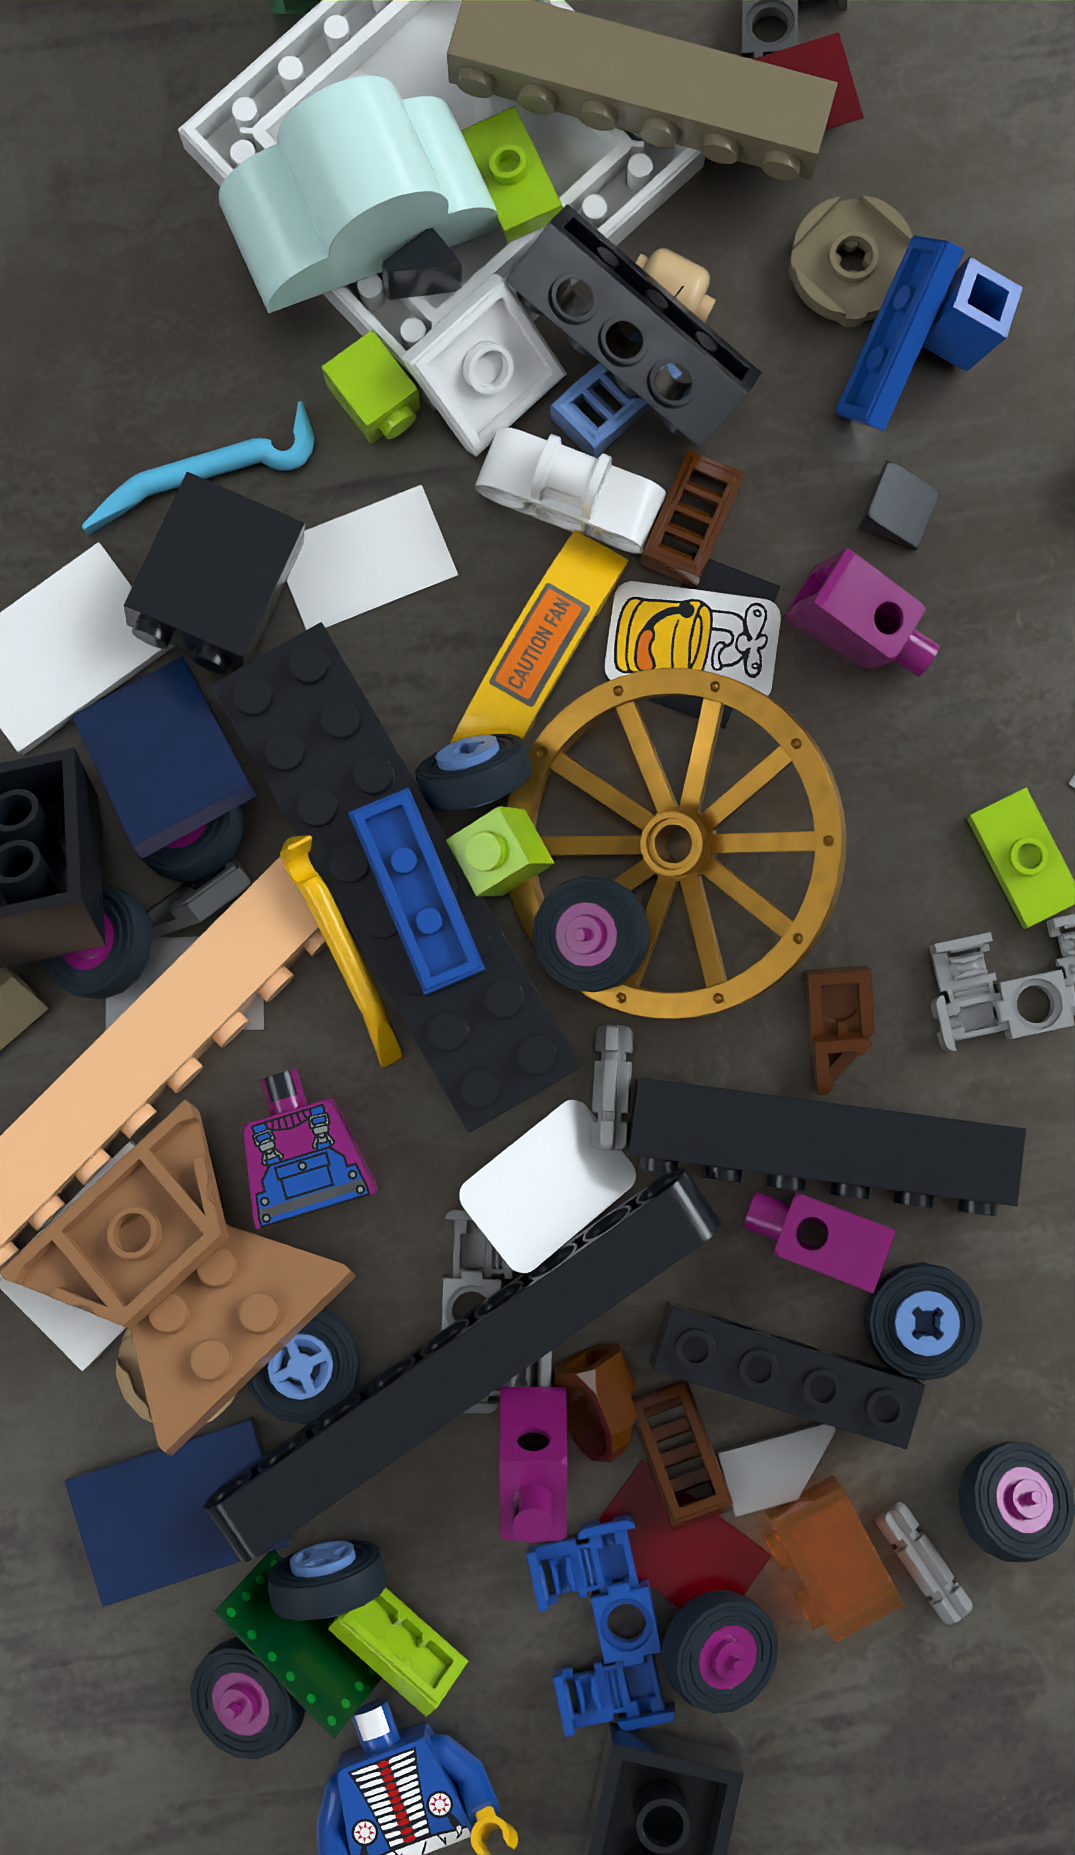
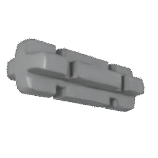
[590,1024,633,1151]
[875,1502,973,1625]

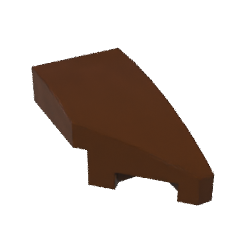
[804,965,875,1095]

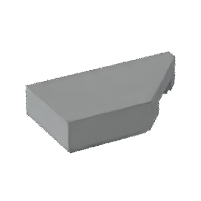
[716,1422,836,1517]

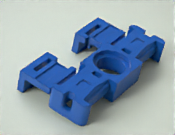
[526,1514,675,1737]

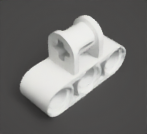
[474,427,666,554]

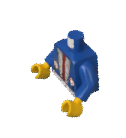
[316,1699,518,1855]

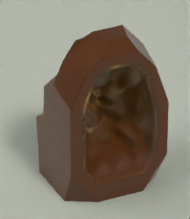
[553,1344,637,1462]

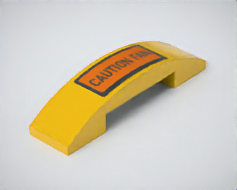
[450,530,629,744]

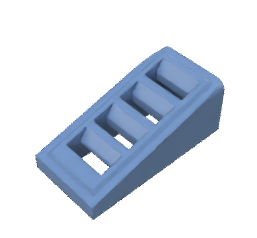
[550,330,682,458]

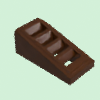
[640,449,746,589]
[633,1380,733,1531]

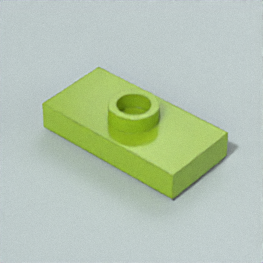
[461,106,563,243]
[966,787,1075,930]
[327,1588,468,1717]

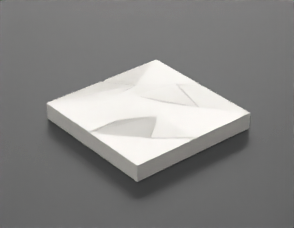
[178,0,705,412]

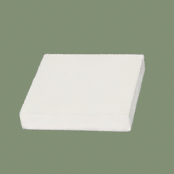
[400,273,567,457]

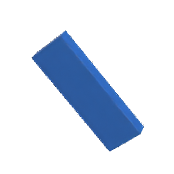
[835,235,965,431]
[348,787,486,996]

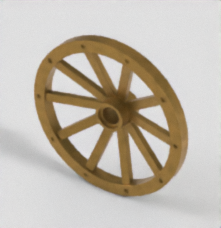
[507,668,847,1019]

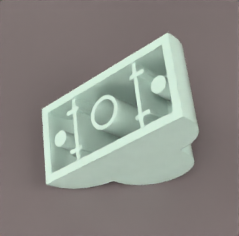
[218,76,500,314]

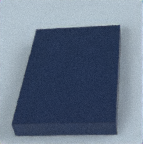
[72,656,256,859]
[64,1417,291,1607]

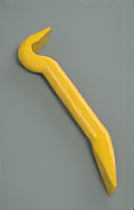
[280,835,403,1068]

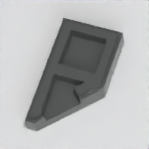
[145,856,252,939]

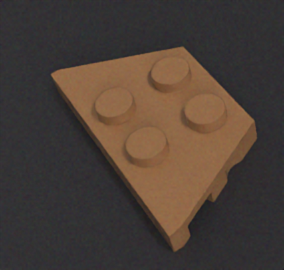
[0,1099,229,1329]
[130,1225,356,1456]

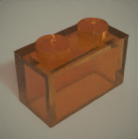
[763,1476,904,1643]

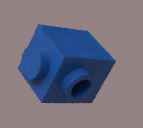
[922,257,1023,372]

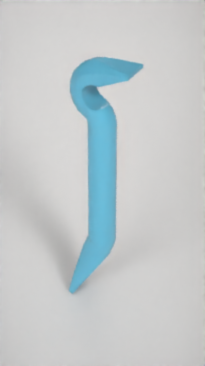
[82,401,315,535]

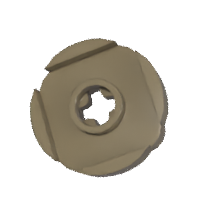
[788,196,913,328]

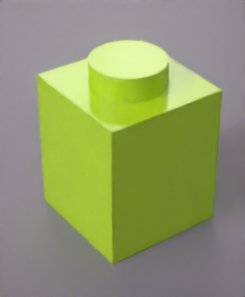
[322,330,421,445]
[446,806,555,896]

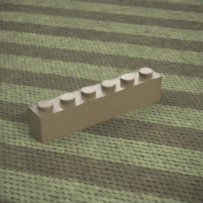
[447,0,838,181]

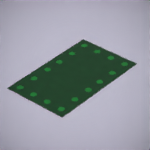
[214,1550,382,1740]

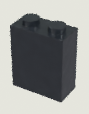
[123,472,305,674]

